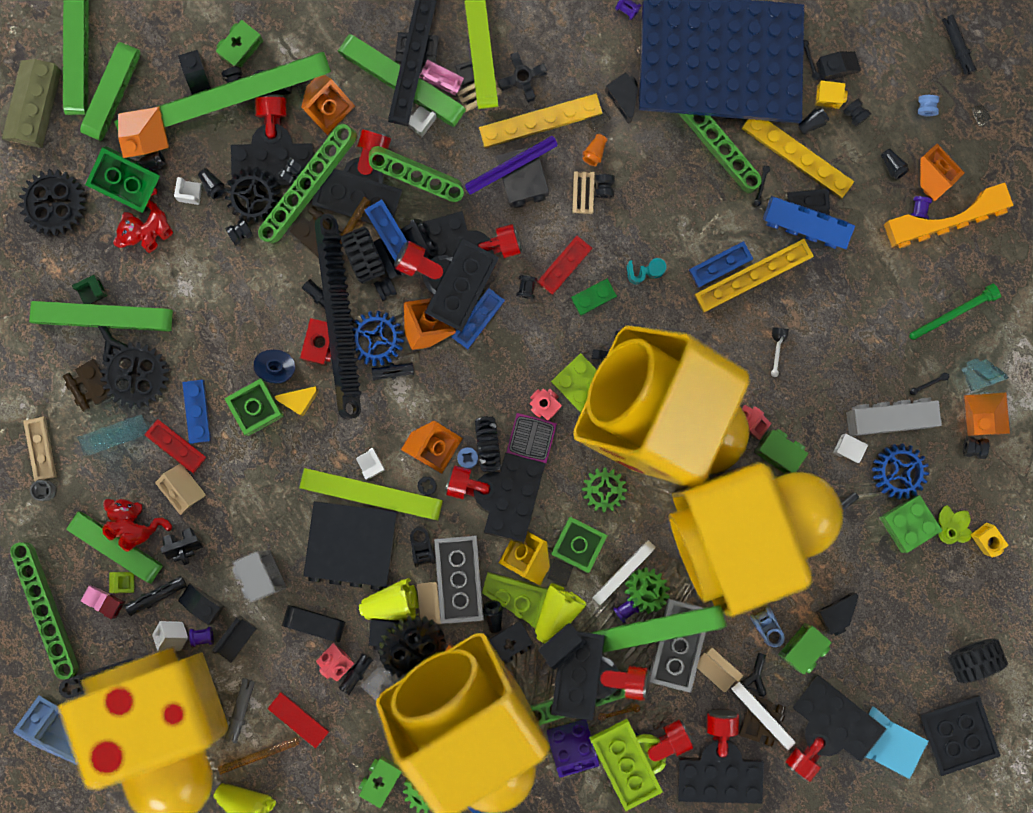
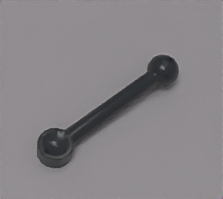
[804,40,820,81]
[754,165,770,206]
[910,372,949,396]

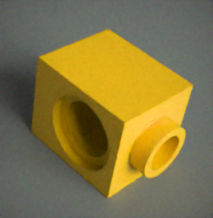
[815,81,848,109]
[971,522,1009,558]

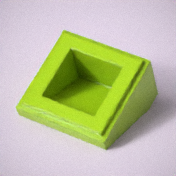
[109,572,134,593]

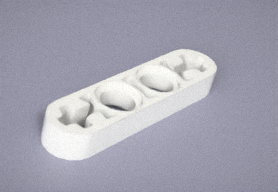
[592,540,656,605]
[731,682,795,750]

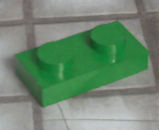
[571,278,617,316]

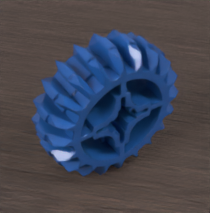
[351,311,405,367]
[872,443,929,500]

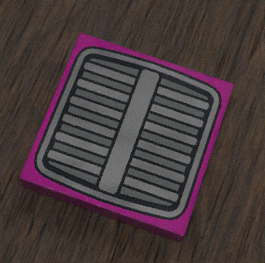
[506,413,557,463]

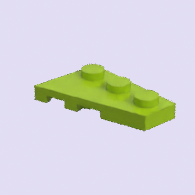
[482,572,548,629]

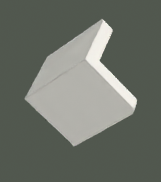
[407,106,437,137]
[174,177,203,205]
[833,434,868,463]
[356,448,385,480]
[152,621,188,651]

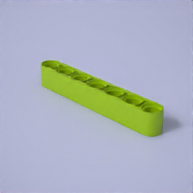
[465,0,498,109]
[299,468,443,521]

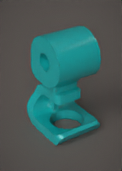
[627,258,667,285]

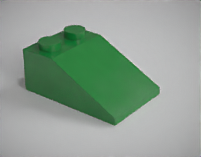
[85,146,160,213]

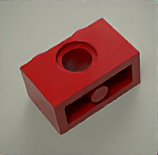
[300,318,331,366]

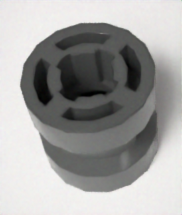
[30,480,57,501]

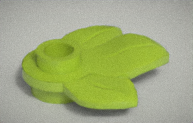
[938,505,972,544]

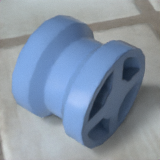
[918,95,939,116]
[457,448,478,469]

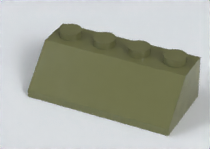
[2,59,62,148]

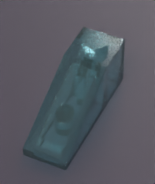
[962,358,1008,391]
[77,414,148,456]

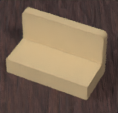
[155,464,206,515]
[417,581,441,625]
[697,646,743,692]

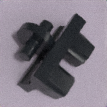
[160,528,203,565]

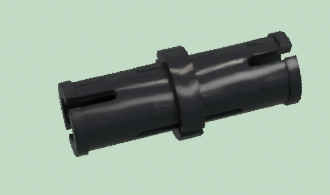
[372,362,415,381]
[338,653,373,695]

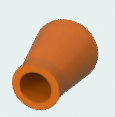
[582,134,607,166]

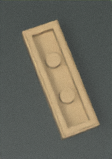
[23,416,57,481]

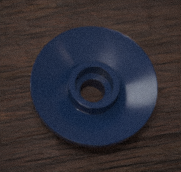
[253,349,295,383]

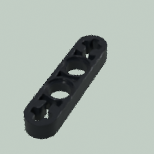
[59,658,136,698]

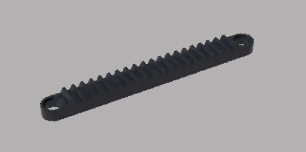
[315,213,362,420]

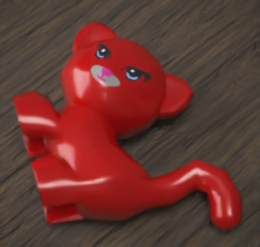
[113,188,173,253]
[103,499,173,552]

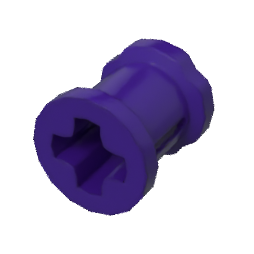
[615,0,642,20]
[911,196,932,220]
[613,597,640,624]
[189,627,214,648]

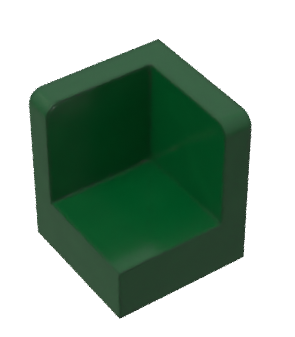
[72,275,108,304]

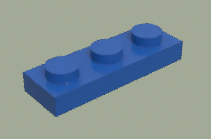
[364,199,408,261]
[689,241,753,288]
[451,288,505,350]
[182,380,211,444]

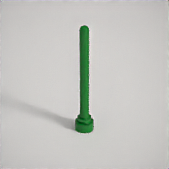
[909,283,1001,340]

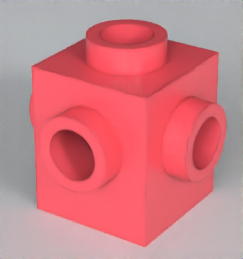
[530,388,563,421]
[742,405,772,440]
[316,643,355,682]

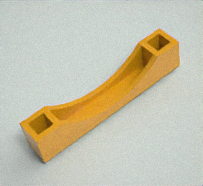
[884,182,1013,249]

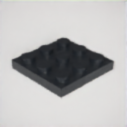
[919,695,1001,776]

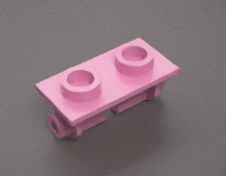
[420,59,464,96]

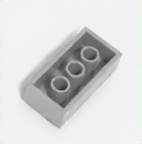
[846,397,942,437]
[434,536,484,624]
[232,550,287,602]
[650,599,706,693]

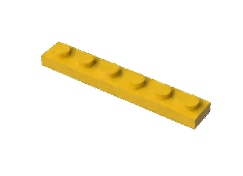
[479,93,602,148]
[742,119,854,199]
[694,239,814,313]

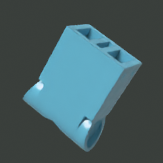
[865,706,928,779]

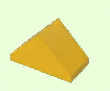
[275,386,319,416]

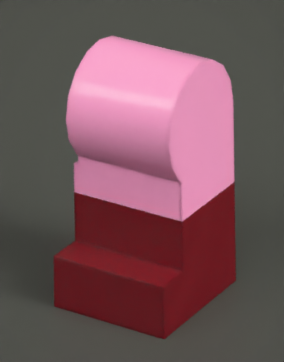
[81,585,125,619]

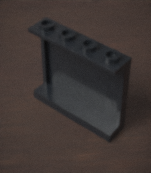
[303,501,398,590]

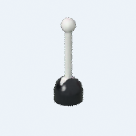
[771,327,789,377]

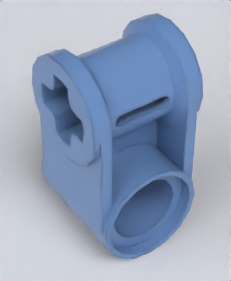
[750,606,785,647]

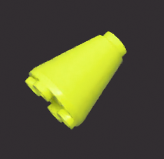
[214,783,276,813]

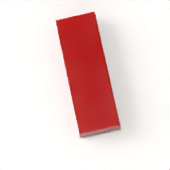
[537,236,592,296]
[144,419,207,474]
[267,692,330,749]

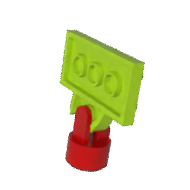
[589,719,694,811]

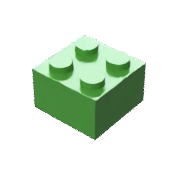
[224,378,284,436]
[753,429,808,474]
[879,495,942,553]
[551,517,608,573]
[778,623,832,675]

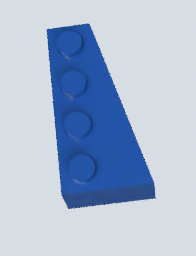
[763,196,855,249]

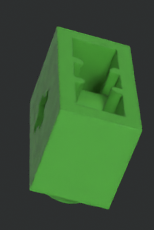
[216,20,263,68]
[358,756,402,809]

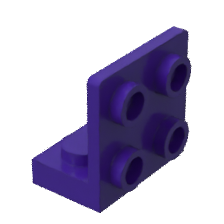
[546,719,599,778]

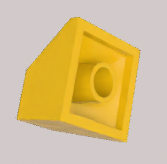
[499,531,550,586]

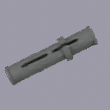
[224,678,255,743]

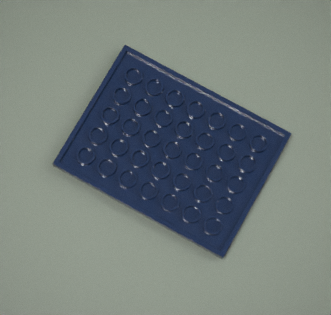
[639,0,804,123]

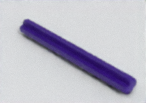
[465,136,558,194]

